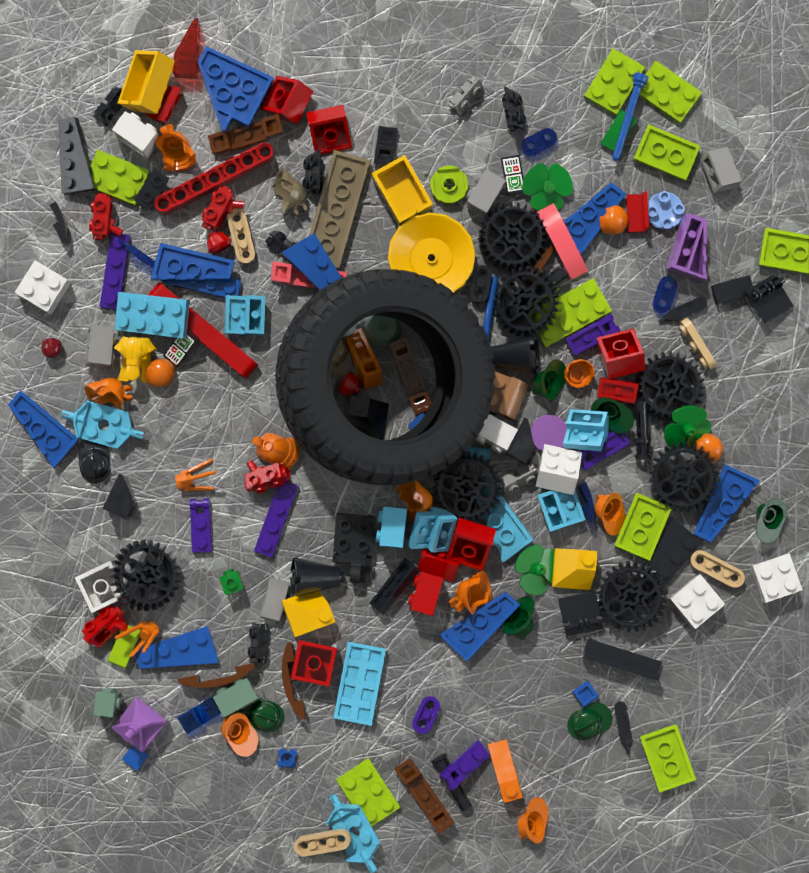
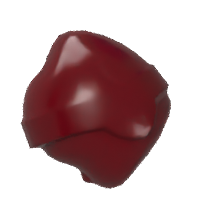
[41,338,62,358]

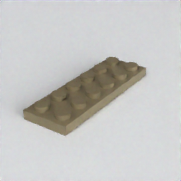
[309,150,370,269]

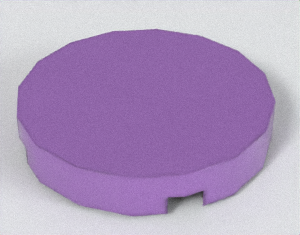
[531,415,567,451]

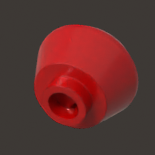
[207,231,232,255]
[338,372,362,397]

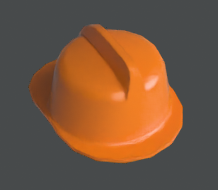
[595,493,626,535]
[221,713,258,757]
[517,797,549,844]

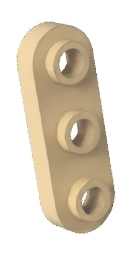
[227,208,256,264]
[679,318,717,370]
[690,550,745,588]
[294,829,352,857]

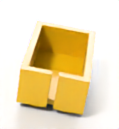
[118,50,175,114]
[372,155,433,226]

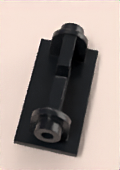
[93,87,122,127]
[134,168,170,210]
[265,230,296,264]
[248,623,269,663]

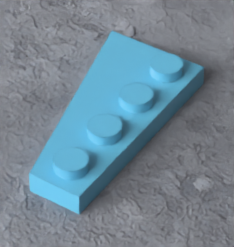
[474,478,534,562]

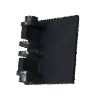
[502,87,526,131]
[302,149,323,194]
[745,274,794,323]
[558,591,604,636]

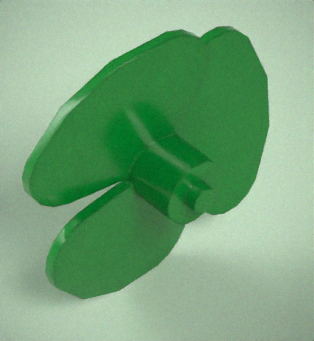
[522,163,573,211]
[664,406,711,448]
[514,544,554,595]

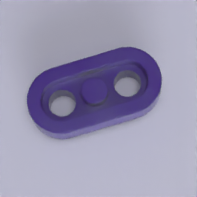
[412,696,440,734]

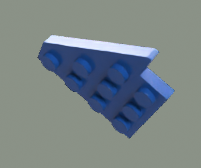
[198,46,274,134]

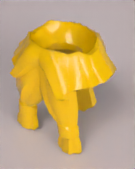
[114,336,157,383]

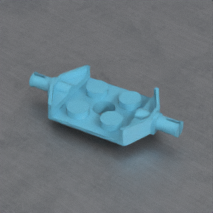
[61,400,145,449]
[326,793,380,873]

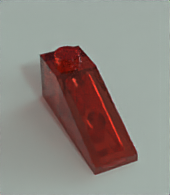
[172,18,200,79]

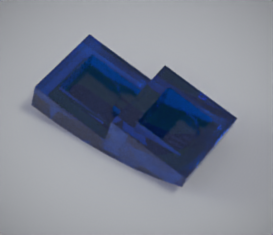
[578,482,594,524]
[177,696,221,734]

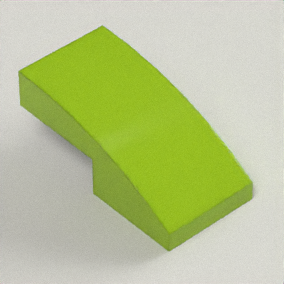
[108,624,140,669]

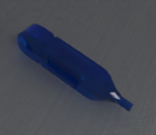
[118,238,155,269]

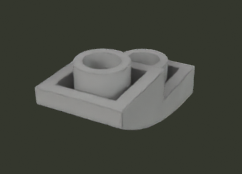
[260,577,289,622]

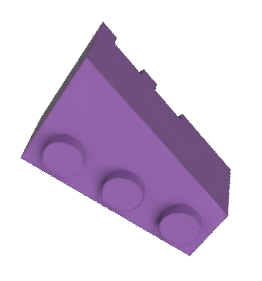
[665,213,707,282]

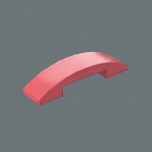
[537,203,588,280]
[270,261,347,289]

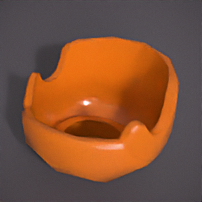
[599,205,628,235]
[145,358,176,388]
[564,359,595,389]
[695,433,723,464]

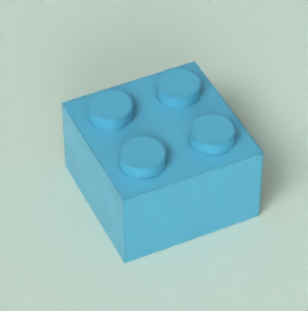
[376,507,407,549]

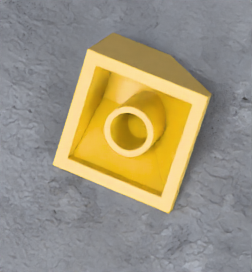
[552,548,597,590]
[281,592,335,638]

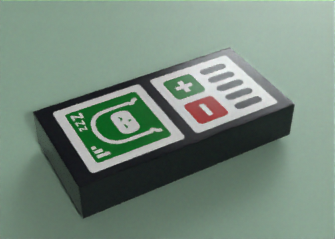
[501,155,524,196]
[163,328,200,368]

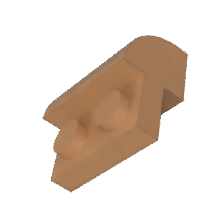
[490,372,529,421]

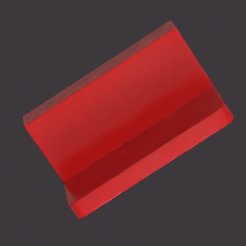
[146,85,183,126]
[626,191,649,233]
[596,377,639,403]
[417,548,459,582]

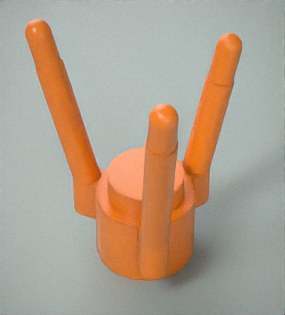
[175,459,216,492]
[115,621,159,658]

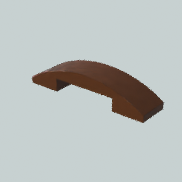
[208,114,284,154]
[389,336,431,415]
[282,642,306,720]
[178,663,256,688]
[394,758,455,834]

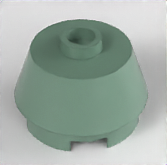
[364,316,402,347]

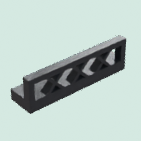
[582,638,662,680]

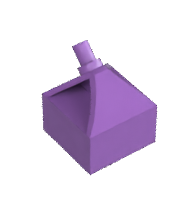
[112,696,169,752]

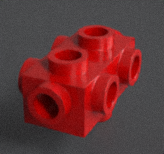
[201,186,245,231]
[89,193,124,241]
[244,460,290,494]
[82,605,128,648]

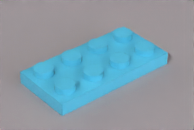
[115,292,190,338]
[333,642,386,726]

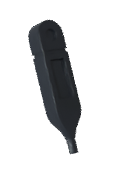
[658,297,707,323]
[614,701,632,755]

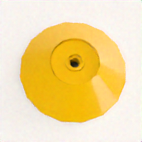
[388,213,476,293]

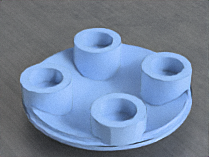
[648,191,685,230]

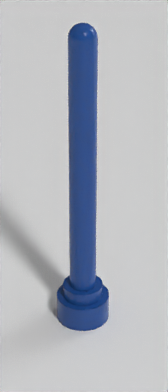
[612,72,649,161]
[483,276,499,344]

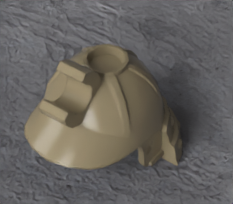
[273,169,307,216]

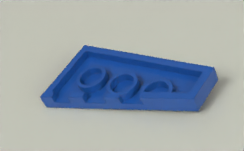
[151,243,235,281]
[163,276,242,298]
[135,626,220,669]

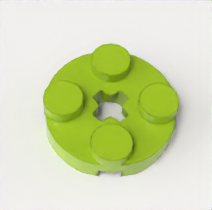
[430,165,468,204]

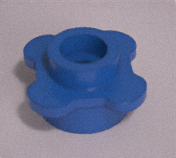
[277,748,297,769]

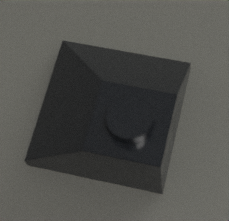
[347,396,389,440]
[505,417,536,465]
[102,473,138,521]

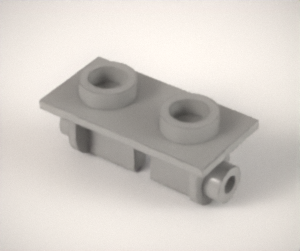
[448,77,484,116]
[499,463,538,496]

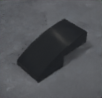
[374,126,398,165]
[49,201,69,245]
[711,275,753,304]

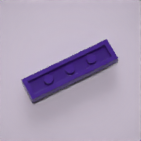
[99,233,131,310]
[254,482,298,557]

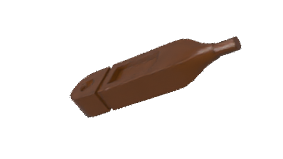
[525,244,555,286]

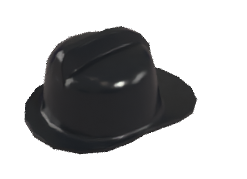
[78,440,110,483]

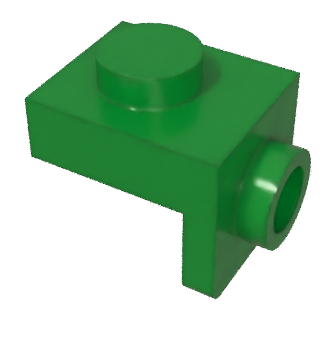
[219,569,243,595]

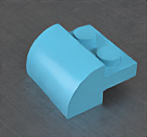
[224,295,265,336]
[563,409,609,451]
[537,490,586,532]
[408,507,457,552]

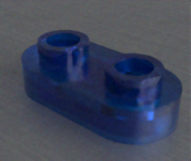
[521,128,557,157]
[652,276,678,314]

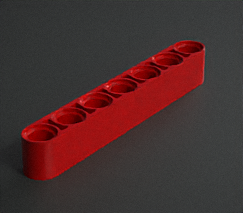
[154,143,274,215]
[148,282,259,380]

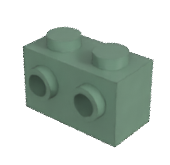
[213,677,261,718]
[93,687,123,717]

